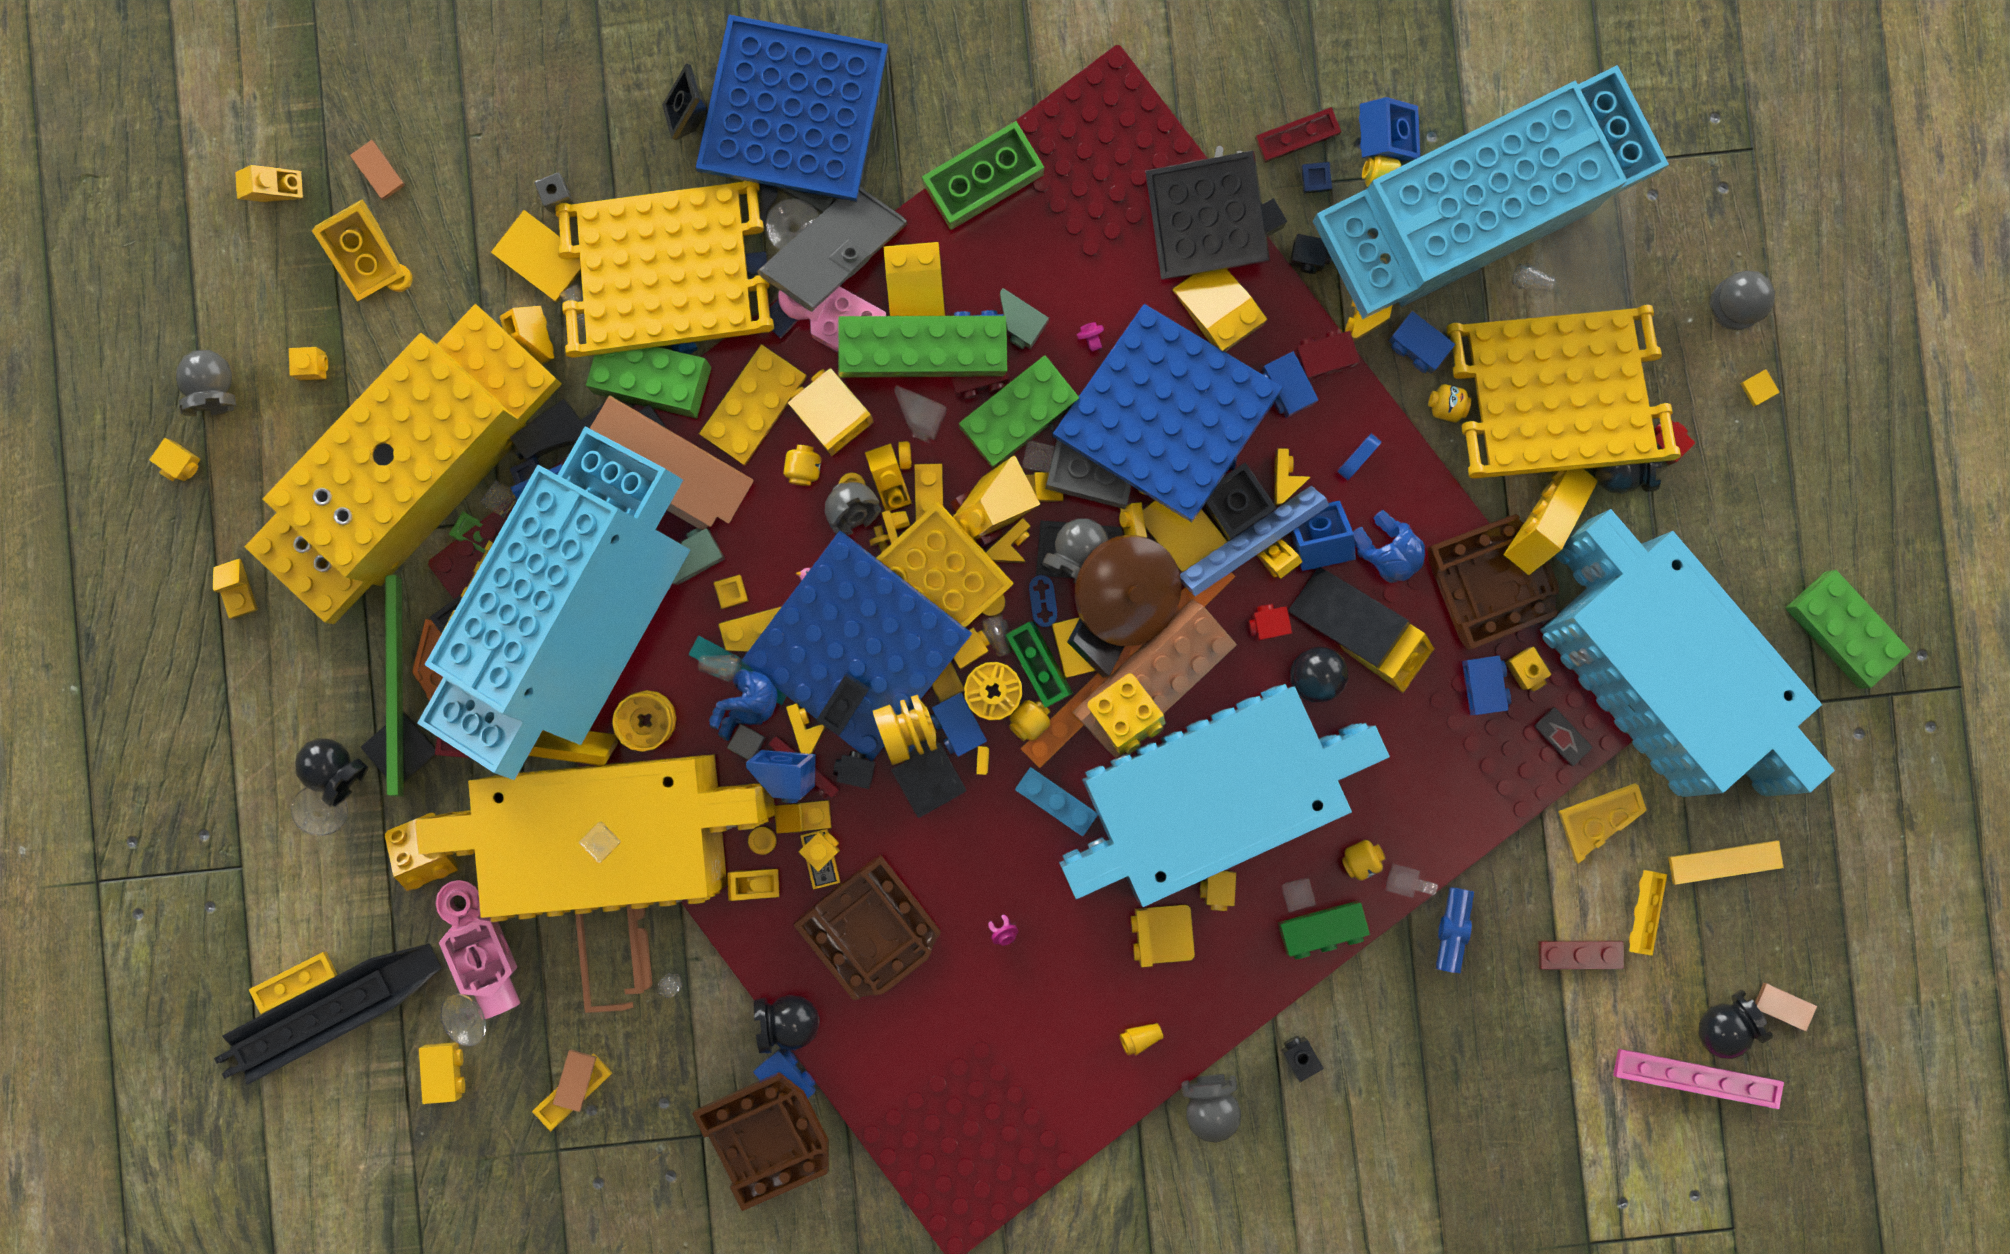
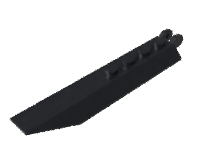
[214,943,442,1085]

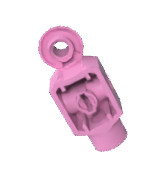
[778,286,887,352]
[436,880,521,1019]

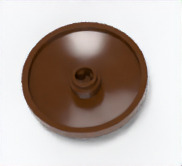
[1075,535,1181,646]

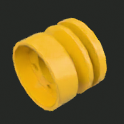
[964,662,1022,721]
[612,690,677,752]
[873,694,937,765]

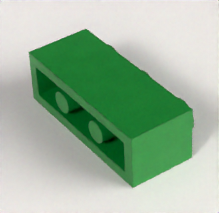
[1006,621,1073,708]
[1278,901,1370,960]

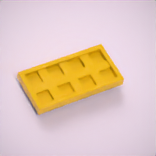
[699,344,807,465]

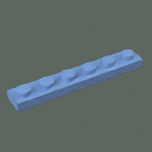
[1180,486,1329,596]

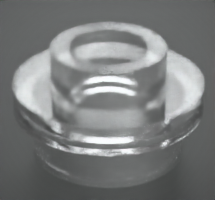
[657,973,683,999]

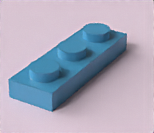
[1015,767,1098,836]

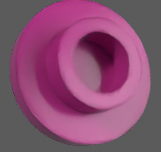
[1077,322,1104,351]
[989,915,1018,946]

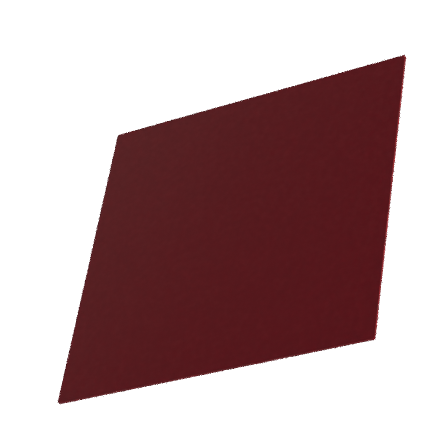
[428,45,1633,1254]

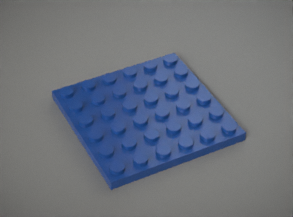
[696,15,888,202]
[1053,304,1283,523]
[741,531,972,761]

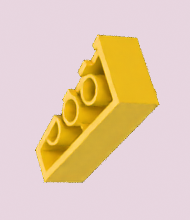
[1504,469,1598,575]

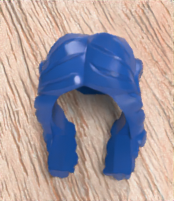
[1353,510,1425,583]
[709,670,778,741]

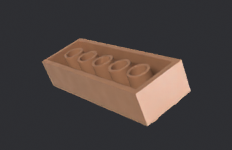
[1072,599,1237,758]

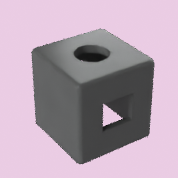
[534,172,573,212]
[727,724,767,760]

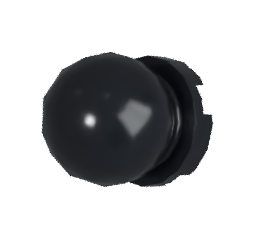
[1593,442,1662,494]
[1290,647,1349,702]
[295,738,369,807]
[1699,990,1773,1059]
[754,994,820,1054]

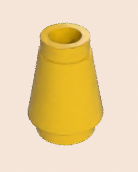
[1120,1023,1163,1055]

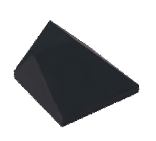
[662,64,708,140]

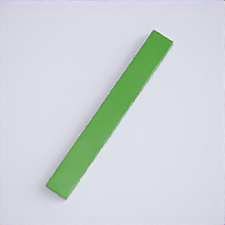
[385,575,404,797]

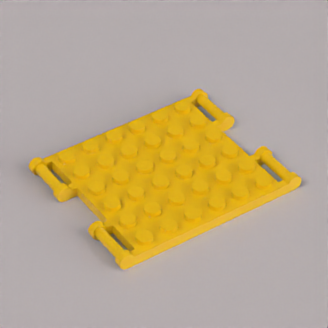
[555,180,774,358]
[1446,305,1681,478]

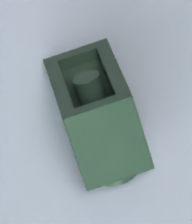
[1000,288,1049,350]
[673,528,725,585]

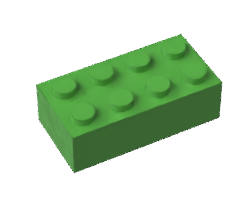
[922,121,1044,230]
[586,347,712,419]
[959,355,1079,469]
[1785,570,1911,689]

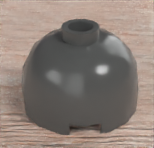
[825,482,881,535]

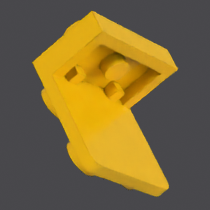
[1088,674,1166,756]
[385,813,458,891]
[1131,905,1195,967]

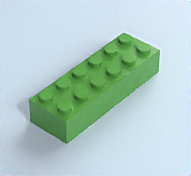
[838,316,1007,377]

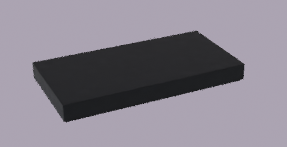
[1288,567,1410,669]

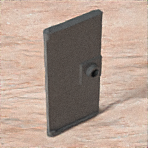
[757,187,907,312]

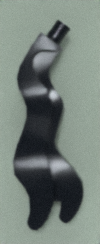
[759,183,778,226]

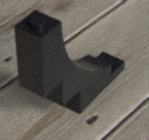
[510,399,668,461]

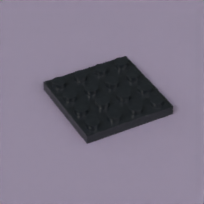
[1146,150,1270,280]

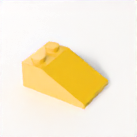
[312,199,405,302]
[884,242,945,316]
[1173,269,1267,352]

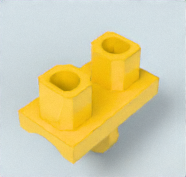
[869,510,910,553]

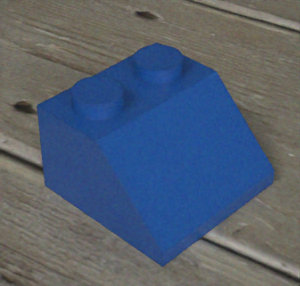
[1359,97,1420,161]
[1291,501,1356,571]
[746,750,816,803]

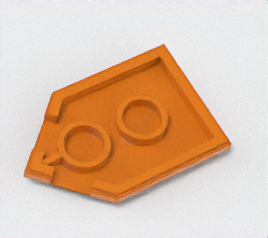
[412,619,443,701]

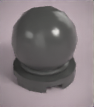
[1710,270,1775,330]
[176,350,236,417]
[1042,518,1108,584]
[1181,1074,1241,1143]

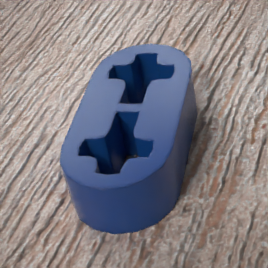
[1337,433,1381,481]
[1029,575,1057,627]

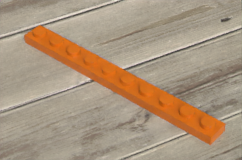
[1020,572,1236,768]

